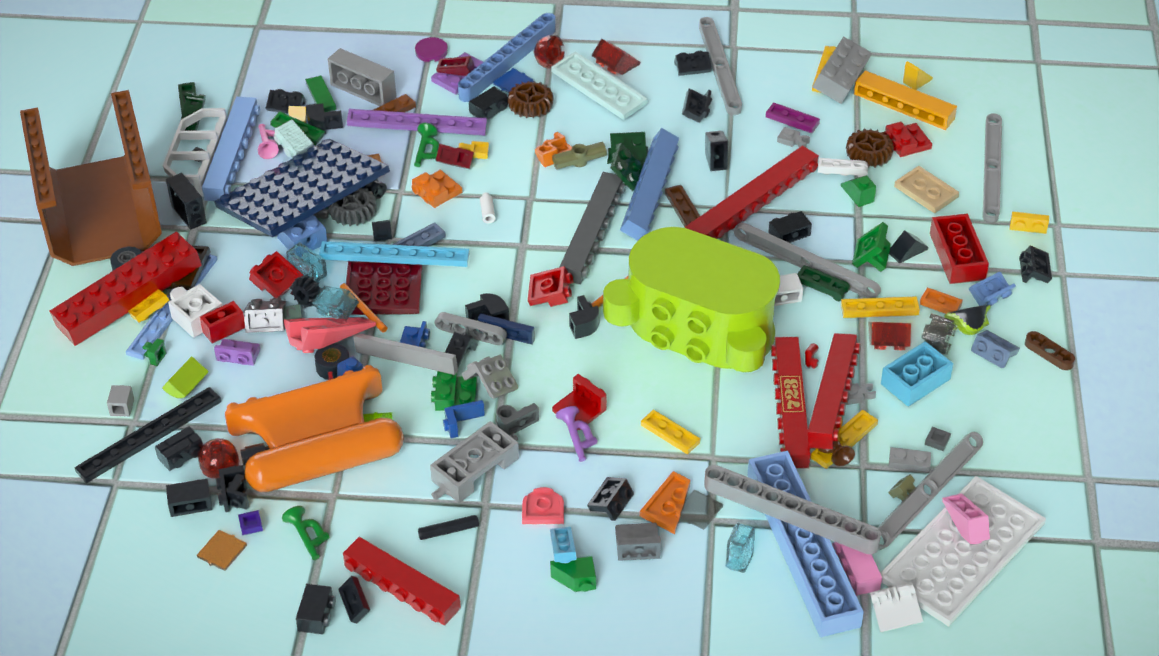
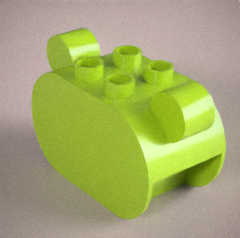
[603,227,780,372]

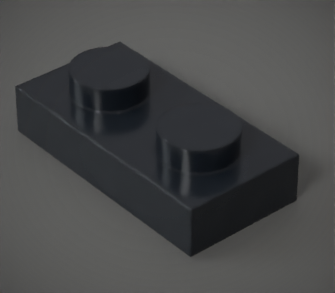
[338,576,370,624]

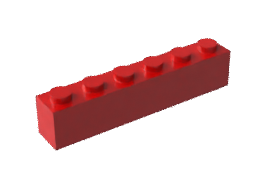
[343,537,461,626]

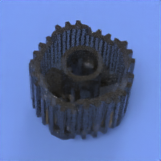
[921,314,958,355]

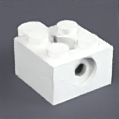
[168,284,222,338]

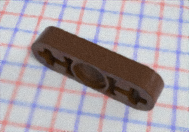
[1025,331,1075,371]

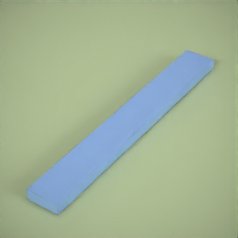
[126,254,217,360]

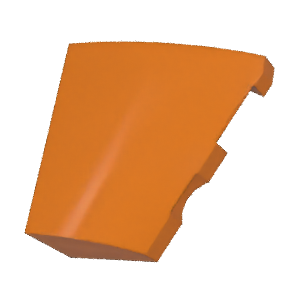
[534,132,572,167]

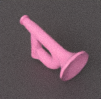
[257,124,279,159]

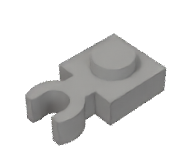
[777,127,810,147]
[844,383,876,405]

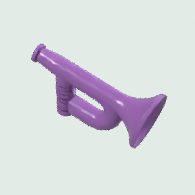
[555,406,597,462]

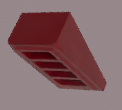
[436,56,474,76]

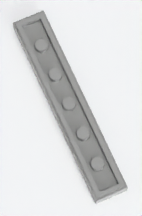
[353,333,458,375]

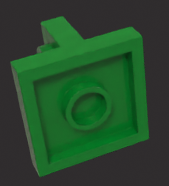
[852,222,891,272]

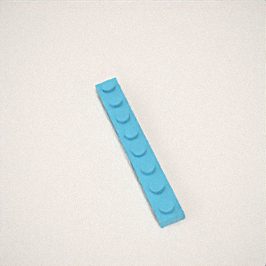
[319,241,470,267]

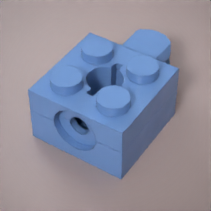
[277,215,327,258]

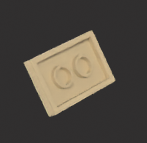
[894,166,959,214]

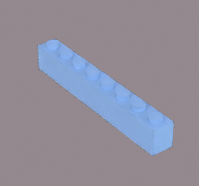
[202,96,260,201]

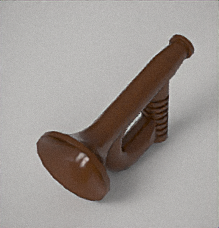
[817,440,855,466]

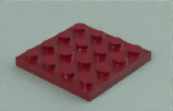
[343,261,423,315]

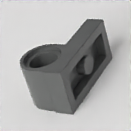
[497,403,539,436]

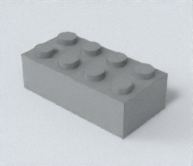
[812,36,872,104]
[327,48,397,106]

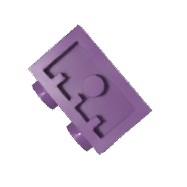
[214,339,260,366]

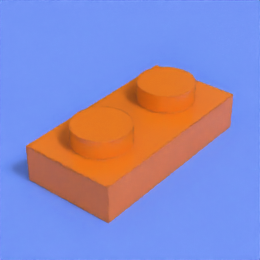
[920,287,963,314]

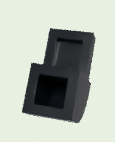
[306,103,343,134]
[465,293,509,321]
[569,295,599,339]

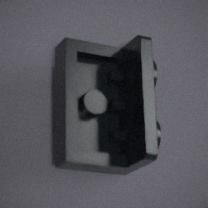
[682,88,712,123]

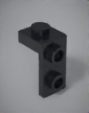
[445,332,478,368]
[216,465,247,513]

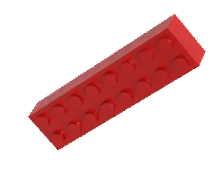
[49,231,202,346]

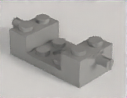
[430,421,519,503]

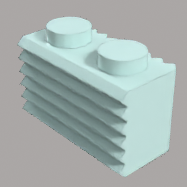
[274,120,313,159]

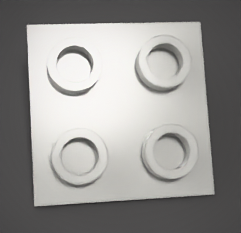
[870,582,923,633]

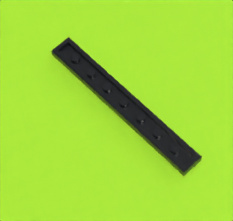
[74,387,221,484]

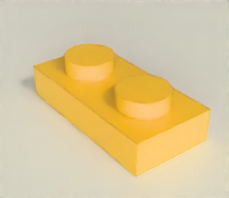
[1009,211,1049,234]
[128,289,170,323]

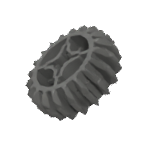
[328,188,377,227]

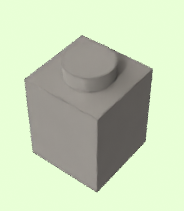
[107,385,134,417]

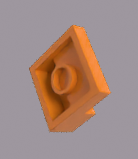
[411,169,463,208]

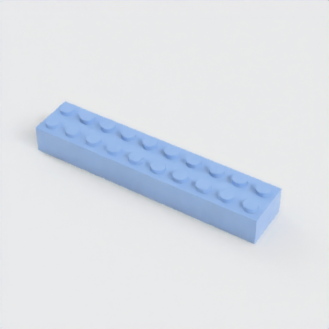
[747,451,863,637]

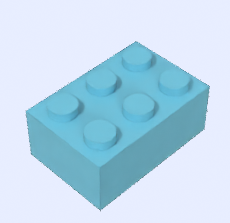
[881,341,953,407]

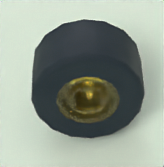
[314,343,349,380]

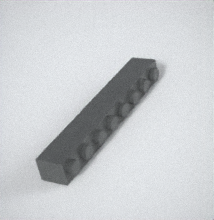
[559,172,626,284]

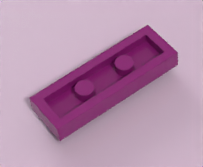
[765,102,820,133]

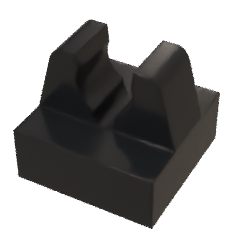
[372,220,392,241]

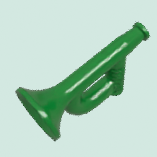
[414,123,440,167]
[282,506,330,560]

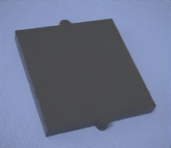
[680,489,723,530]

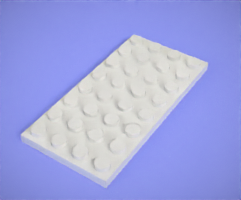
[880,476,1046,626]

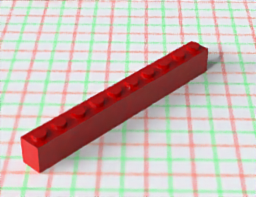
[685,145,819,239]

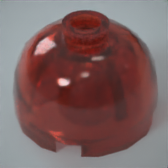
[533,35,565,69]
[198,438,240,479]

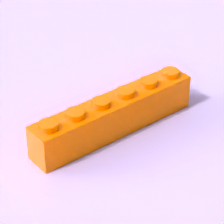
[854,70,957,130]

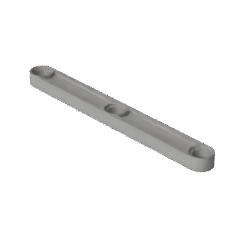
[699,17,742,115]
[982,113,1002,223]
[734,222,881,298]
[877,432,983,550]

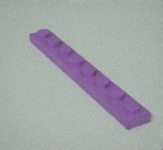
[347,109,487,136]

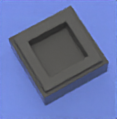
[924,427,951,451]

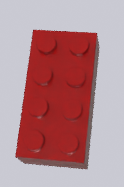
[929,213,989,284]

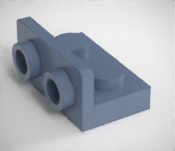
[971,330,1020,368]

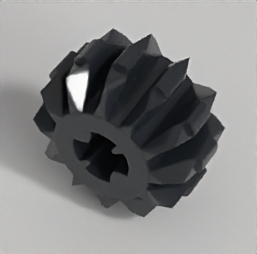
[290,274,323,308]

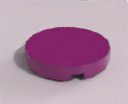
[415,37,448,62]

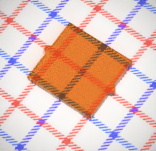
[197,530,247,571]

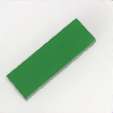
[305,75,337,112]
[270,111,324,146]

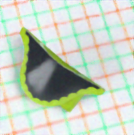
[944,305,991,335]

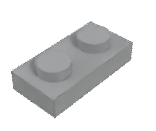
[888,447,931,473]

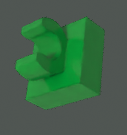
[142,338,167,366]

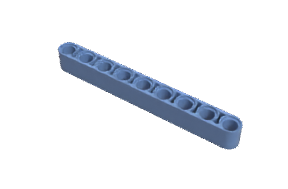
[458,13,556,102]

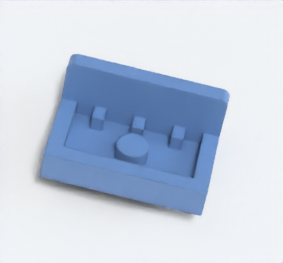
[969,272,1016,306]

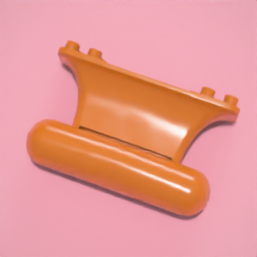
[225,365,404,492]

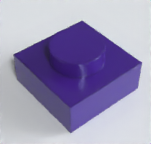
[238,510,263,536]

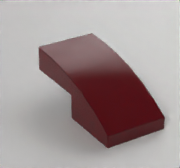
[435,144,474,169]

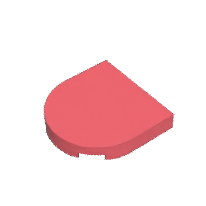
[522,487,564,524]

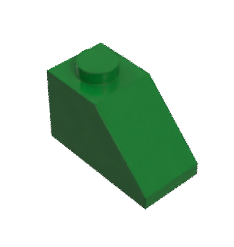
[841,175,876,207]
[550,556,596,592]

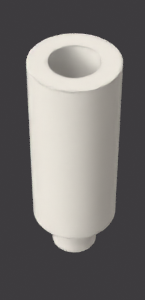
[480,192,495,224]

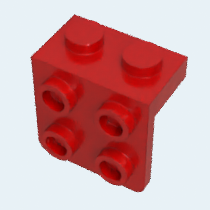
[552,374,607,430]

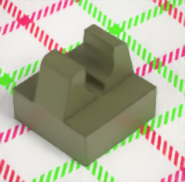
[888,474,916,501]

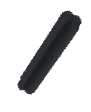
[418,515,479,540]

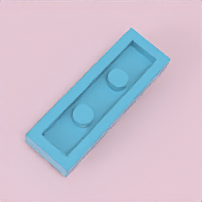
[550,527,576,563]

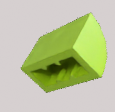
[162,356,209,399]

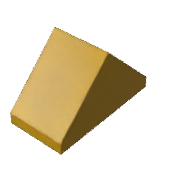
[903,61,933,90]

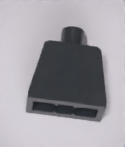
[705,131,728,171]

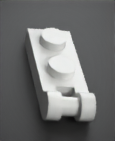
[818,158,868,177]

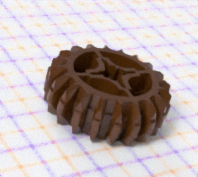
[508,81,554,119]
[846,128,894,168]

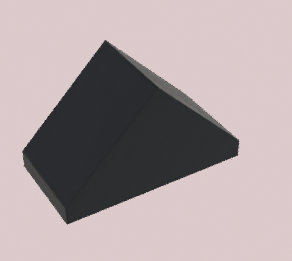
[889,230,928,264]

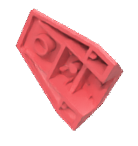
[284,317,376,353]

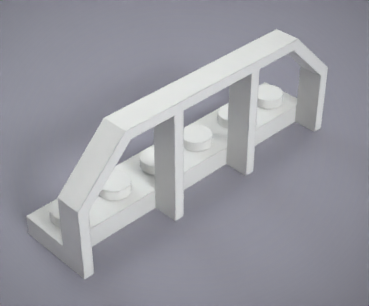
[162,108,228,197]

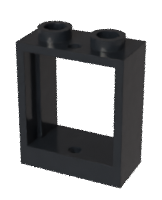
[166,173,207,230]

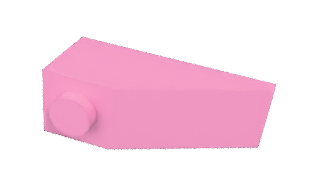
[942,493,990,544]

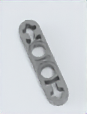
[434,312,507,345]

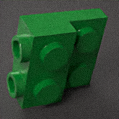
[431,371,477,411]

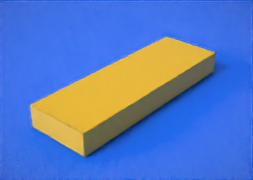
[641,409,700,455]

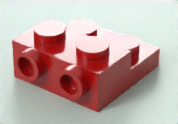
[884,122,932,157]
[249,251,304,298]
[527,266,573,307]

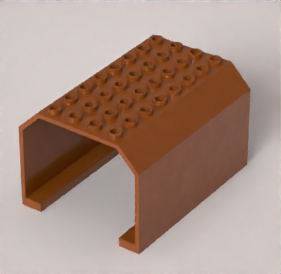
[20,90,162,266]

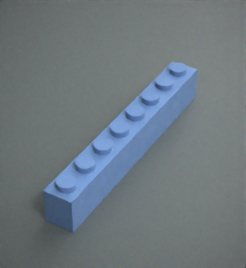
[620,127,679,241]

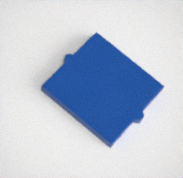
[493,68,533,93]

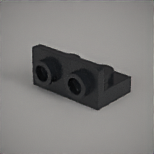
[674,51,712,76]
[265,89,306,114]
[1019,245,1052,283]
[587,477,634,521]

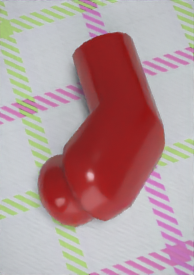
[805,343,819,369]

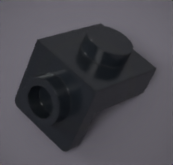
[226,474,249,510]

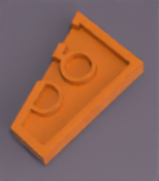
[640,471,691,534]

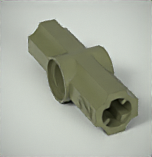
[552,141,607,170]

